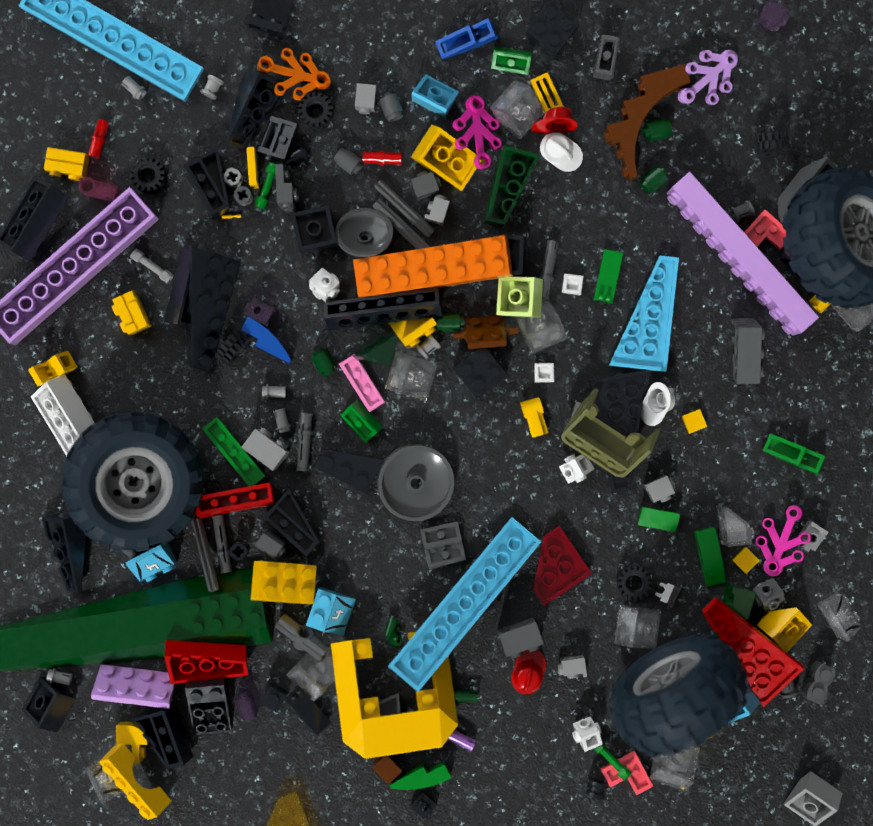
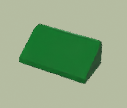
[491,47,532,75]
[340,400,383,443]
[638,506,680,532]

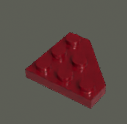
[533,526,592,606]

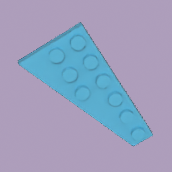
[609,256,679,372]

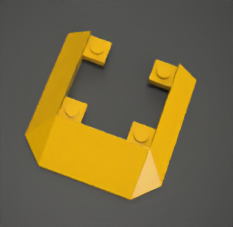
[331,632,458,759]

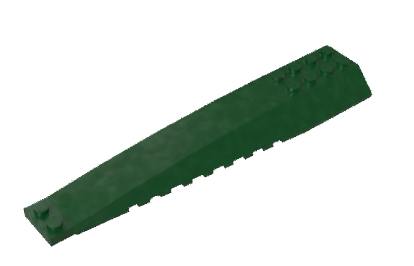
[0,568,272,672]

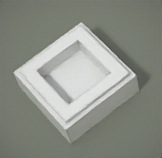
[562,273,583,295]
[534,363,554,383]

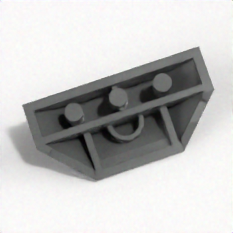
[778,157,837,222]

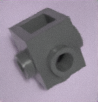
[753,578,785,612]

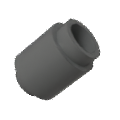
[379,91,403,122]
[334,148,363,175]

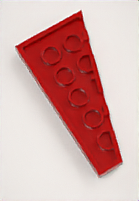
[702,597,804,707]

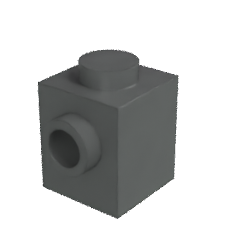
[411,171,441,200]

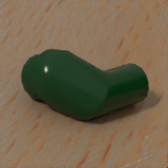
[384,617,402,646]

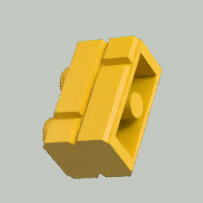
[44,147,89,181]
[112,290,152,336]

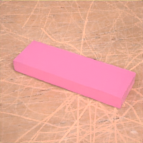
[339,354,385,412]

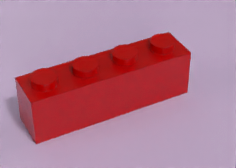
[196,483,276,518]

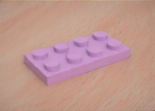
[91,664,175,709]

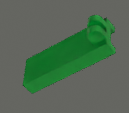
[593,249,623,304]

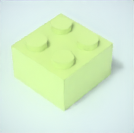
[496,277,543,318]

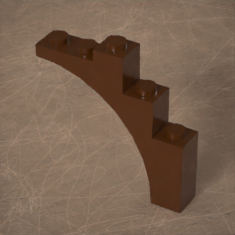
[603,64,690,182]

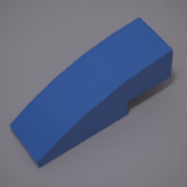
[435,18,499,59]
[241,317,292,364]

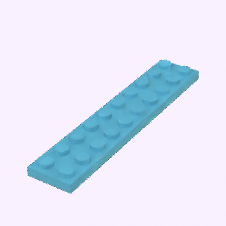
[19,0,204,102]
[388,517,541,692]

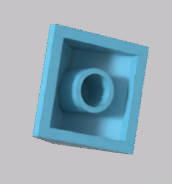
[411,74,459,118]

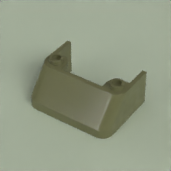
[561,388,660,477]

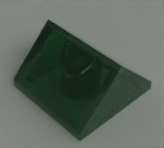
[353,336,397,366]

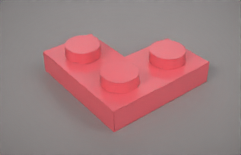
[744,210,786,250]
[601,751,653,795]

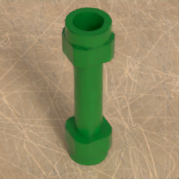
[254,162,276,210]
[593,741,632,781]

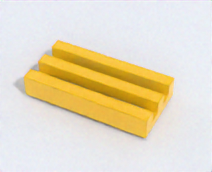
[530,72,564,113]
[247,147,259,189]

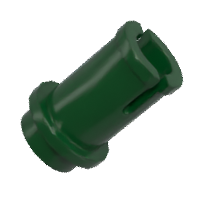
[454,688,478,703]

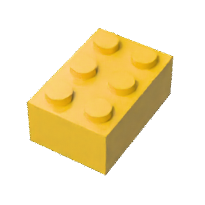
[251,561,317,604]

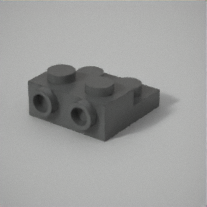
[275,164,299,212]

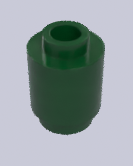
[642,119,672,142]
[640,166,669,194]
[437,312,464,332]
[311,348,337,377]

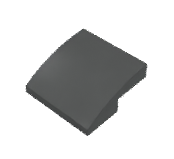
[420,521,466,569]

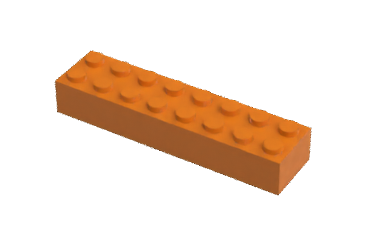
[353,235,513,298]

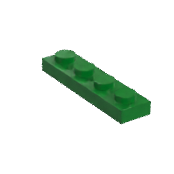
[202,417,266,486]

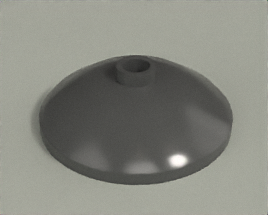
[335,208,393,257]

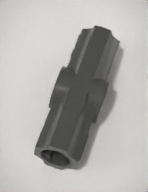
[275,614,331,662]

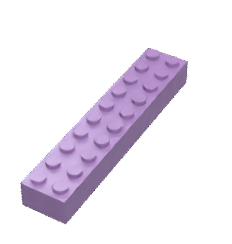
[666,172,819,336]
[0,187,159,345]

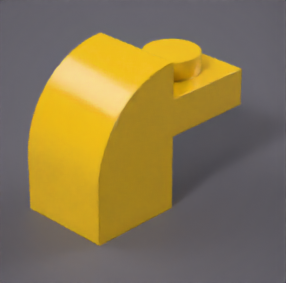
[28,351,77,386]
[116,722,150,764]

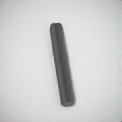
[375,180,435,237]
[373,199,430,249]
[191,518,219,592]

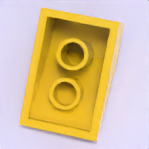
[411,125,481,191]

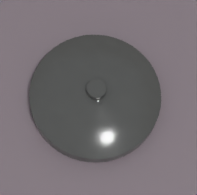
[377,444,454,521]

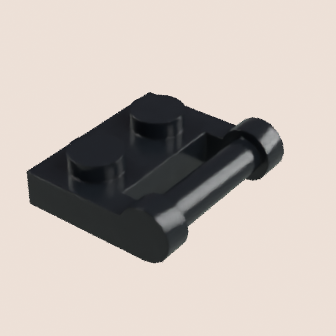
[256,115,300,161]

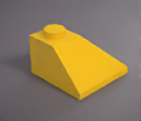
[757,608,812,652]

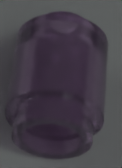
[234,691,258,721]

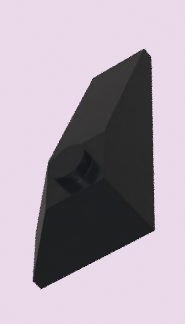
[42,512,86,593]

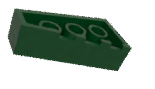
[483,145,540,227]
[714,583,756,640]

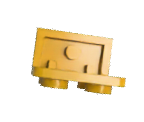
[389,317,437,348]

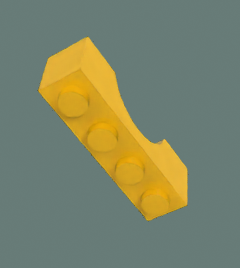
[99,743,171,820]

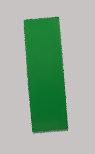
[763,433,826,475]
[694,527,726,587]
[389,761,452,790]

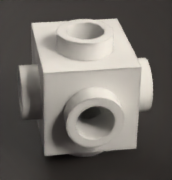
[309,268,340,302]
[559,454,594,483]
[572,717,603,752]

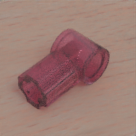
[78,177,119,202]

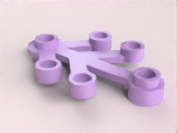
[678,50,738,105]

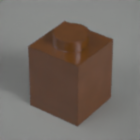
[372,755,403,784]

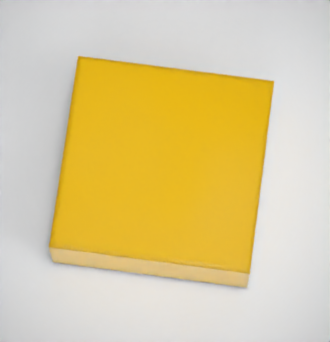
[681,409,707,434]
[732,547,760,574]

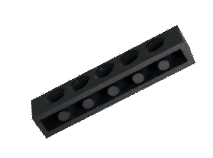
[324,287,442,331]

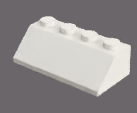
[31,374,95,456]

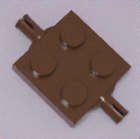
[453,316,519,349]

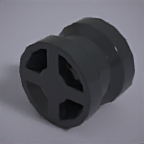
[586,778,608,800]

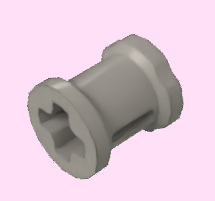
[200,74,224,100]
[224,168,243,188]
[416,335,441,360]

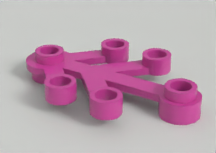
[453,95,502,170]
[755,505,812,576]

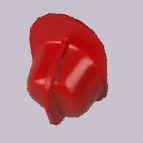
[531,107,578,134]
[511,649,546,694]

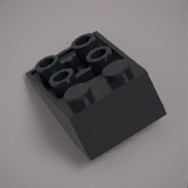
[185,678,232,735]

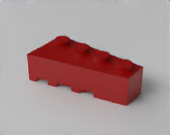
[164,640,248,684]

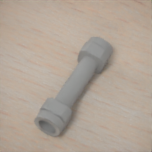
[130,248,174,284]

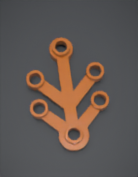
[257,48,331,101]

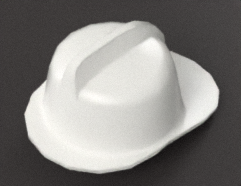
[540,133,583,172]
[641,382,676,426]

